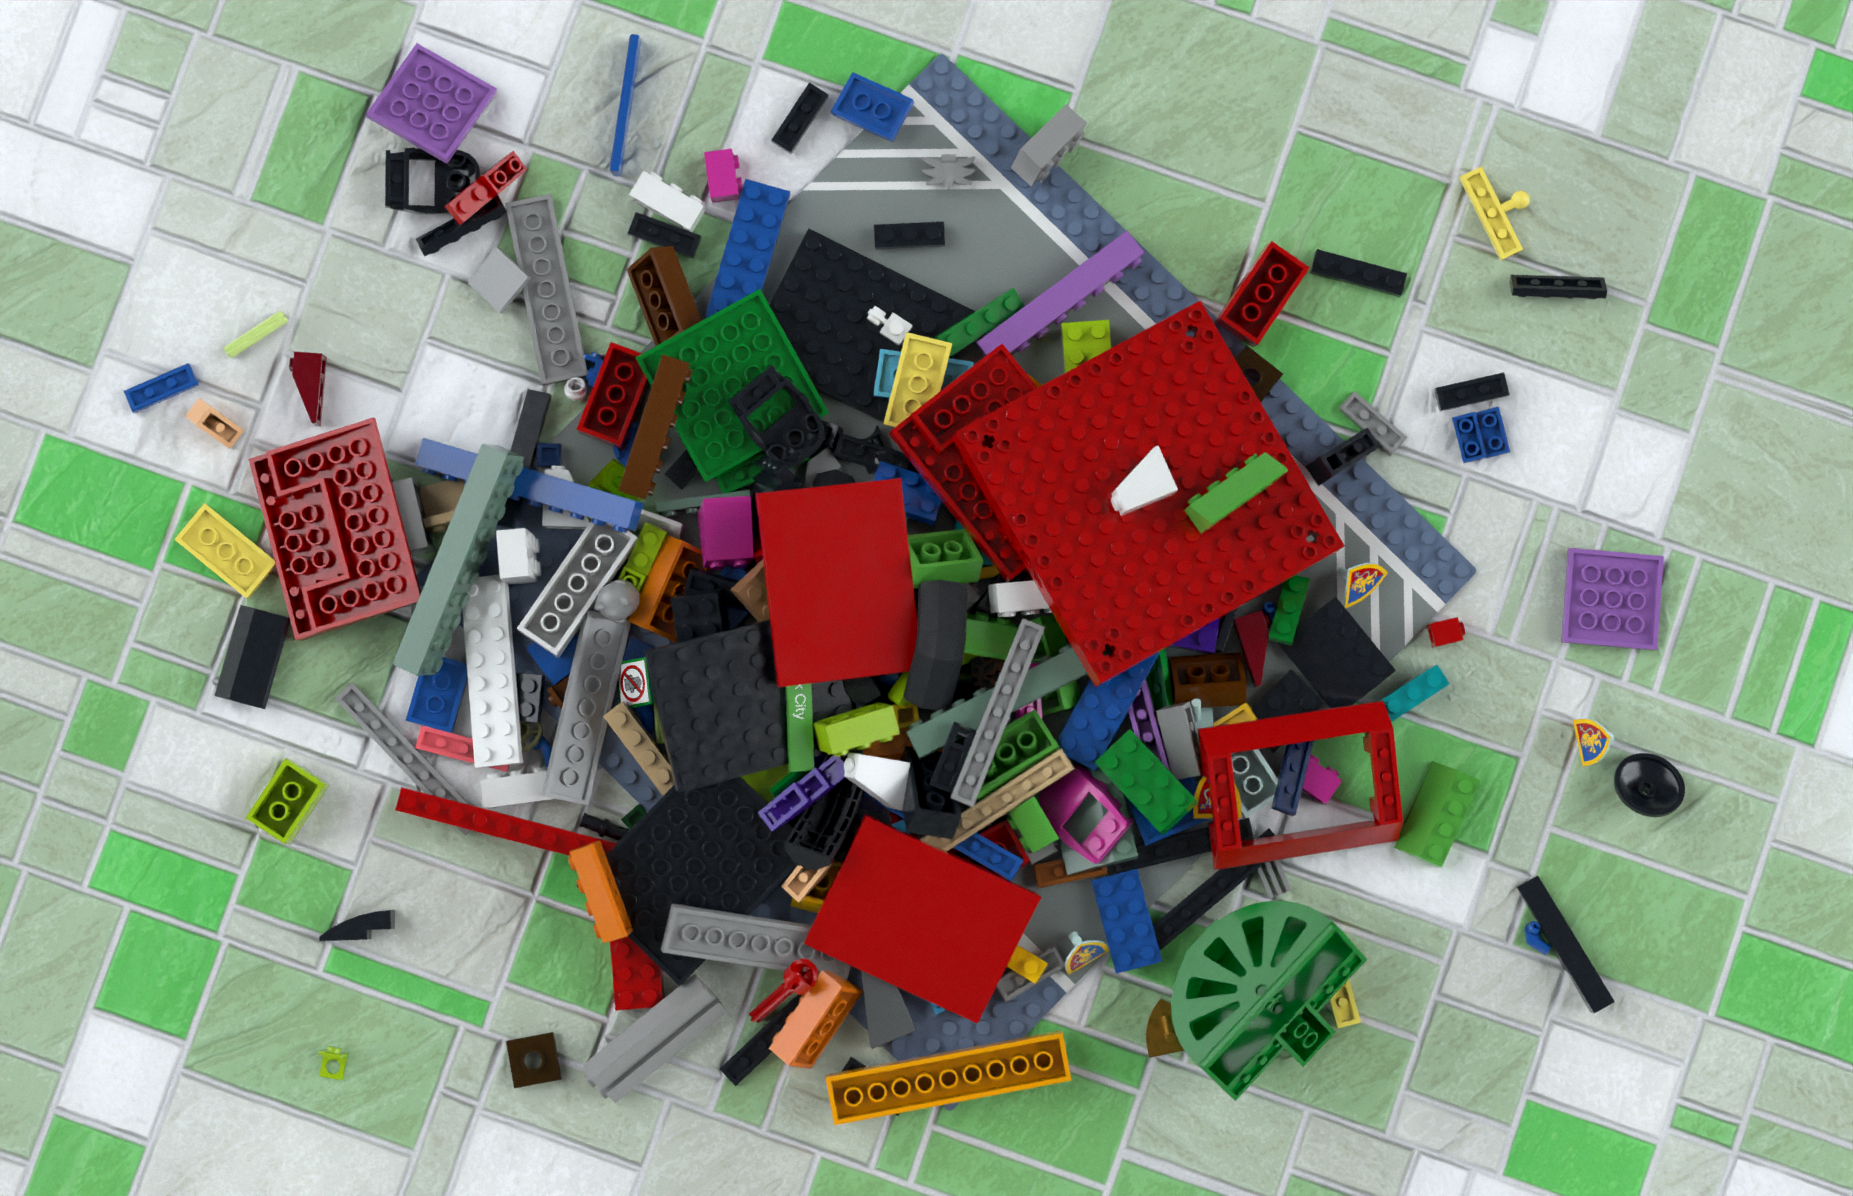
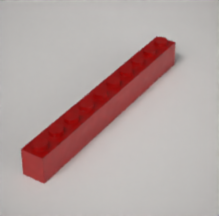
[395,787,617,856]

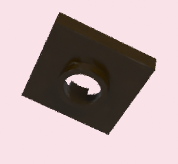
[1235,345,1283,403]
[506,1032,562,1088]

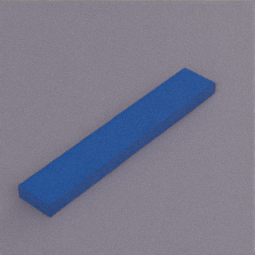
[610,34,641,177]

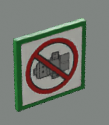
[617,657,654,708]

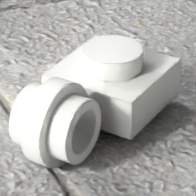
[867,306,912,346]

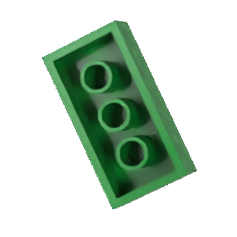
[1095,729,1199,835]

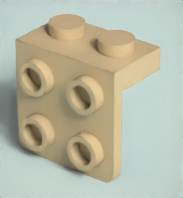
[420,478,465,534]

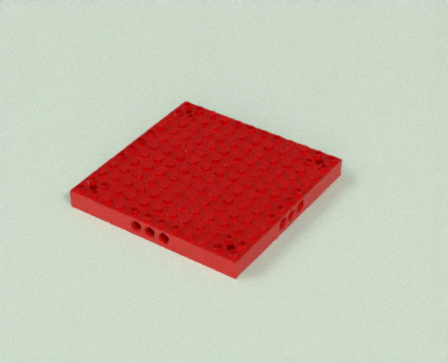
[952,300,1345,687]

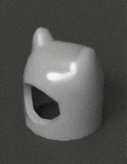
[594,580,640,621]

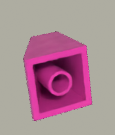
[697,496,754,570]

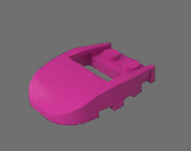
[1039,764,1134,864]

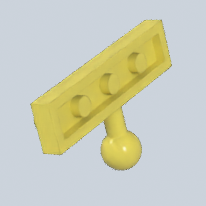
[1459,166,1530,261]
[1329,980,1361,1028]

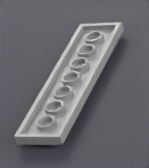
[505,194,588,386]
[541,610,631,806]
[661,904,851,980]

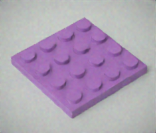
[366,43,497,164]
[1561,548,1664,650]

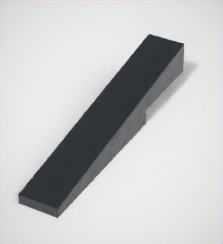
[1517,875,1615,1014]

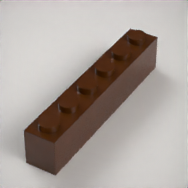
[618,354,693,500]

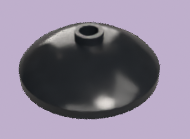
[1614,753,1685,817]

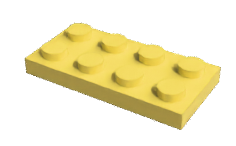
[884,332,952,428]
[174,503,276,599]

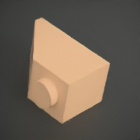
[185,398,244,449]
[781,858,837,902]

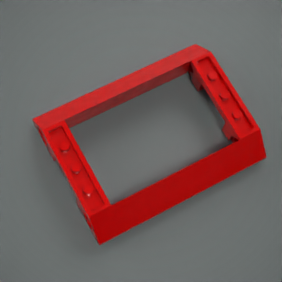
[1198,701,1403,870]

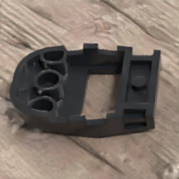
[385,147,480,215]
[728,365,825,466]

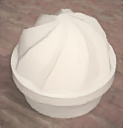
[564,377,588,402]

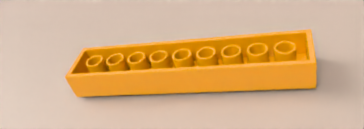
[825,1030,1072,1125]

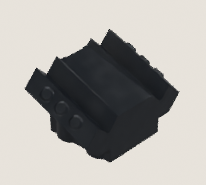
[751,455,802,535]

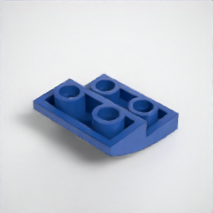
[1452,406,1511,463]

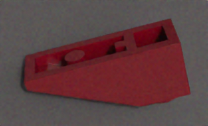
[289,351,327,426]
[1233,610,1271,688]

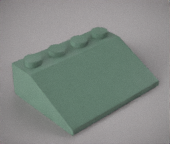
[1058,767,1138,875]

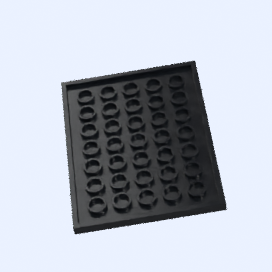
[769,228,975,428]
[644,619,853,793]
[576,777,797,986]

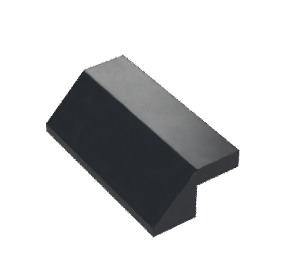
[214,605,290,709]

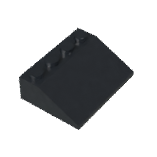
[1278,596,1396,708]

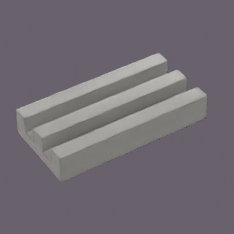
[1257,860,1291,899]

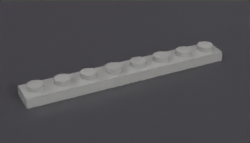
[951,618,1045,807]
[335,682,471,835]

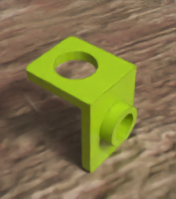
[318,1046,348,1080]

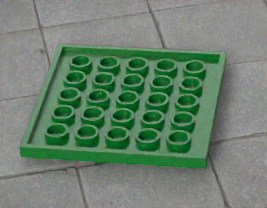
[635,289,829,482]

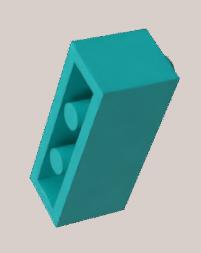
[1379,664,1450,722]

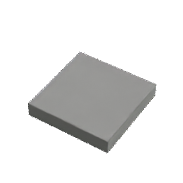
[467,247,531,313]

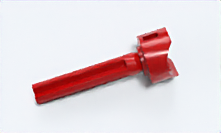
[749,958,818,1023]

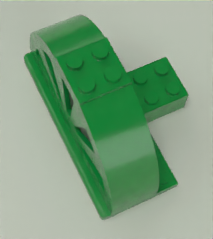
[1171,901,1367,1101]

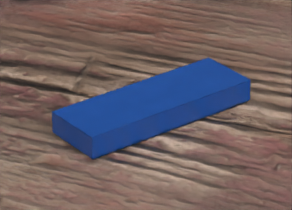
[124,363,199,413]

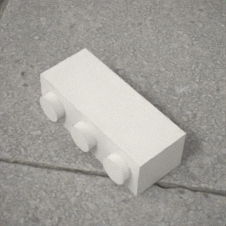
[629,171,705,232]
[480,767,557,809]

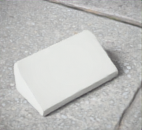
[637,509,684,539]

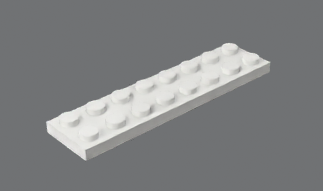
[462,574,523,768]

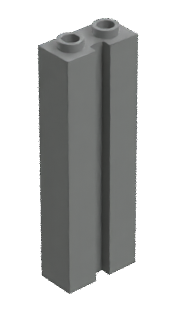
[582,974,727,1103]

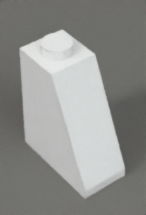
[1111,446,1178,516]
[542,466,591,530]
[844,752,910,810]

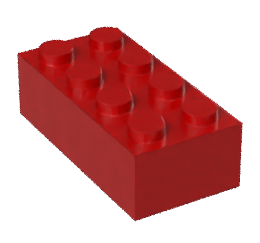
[1215,241,1310,348]
[576,342,649,450]
[610,936,665,1011]

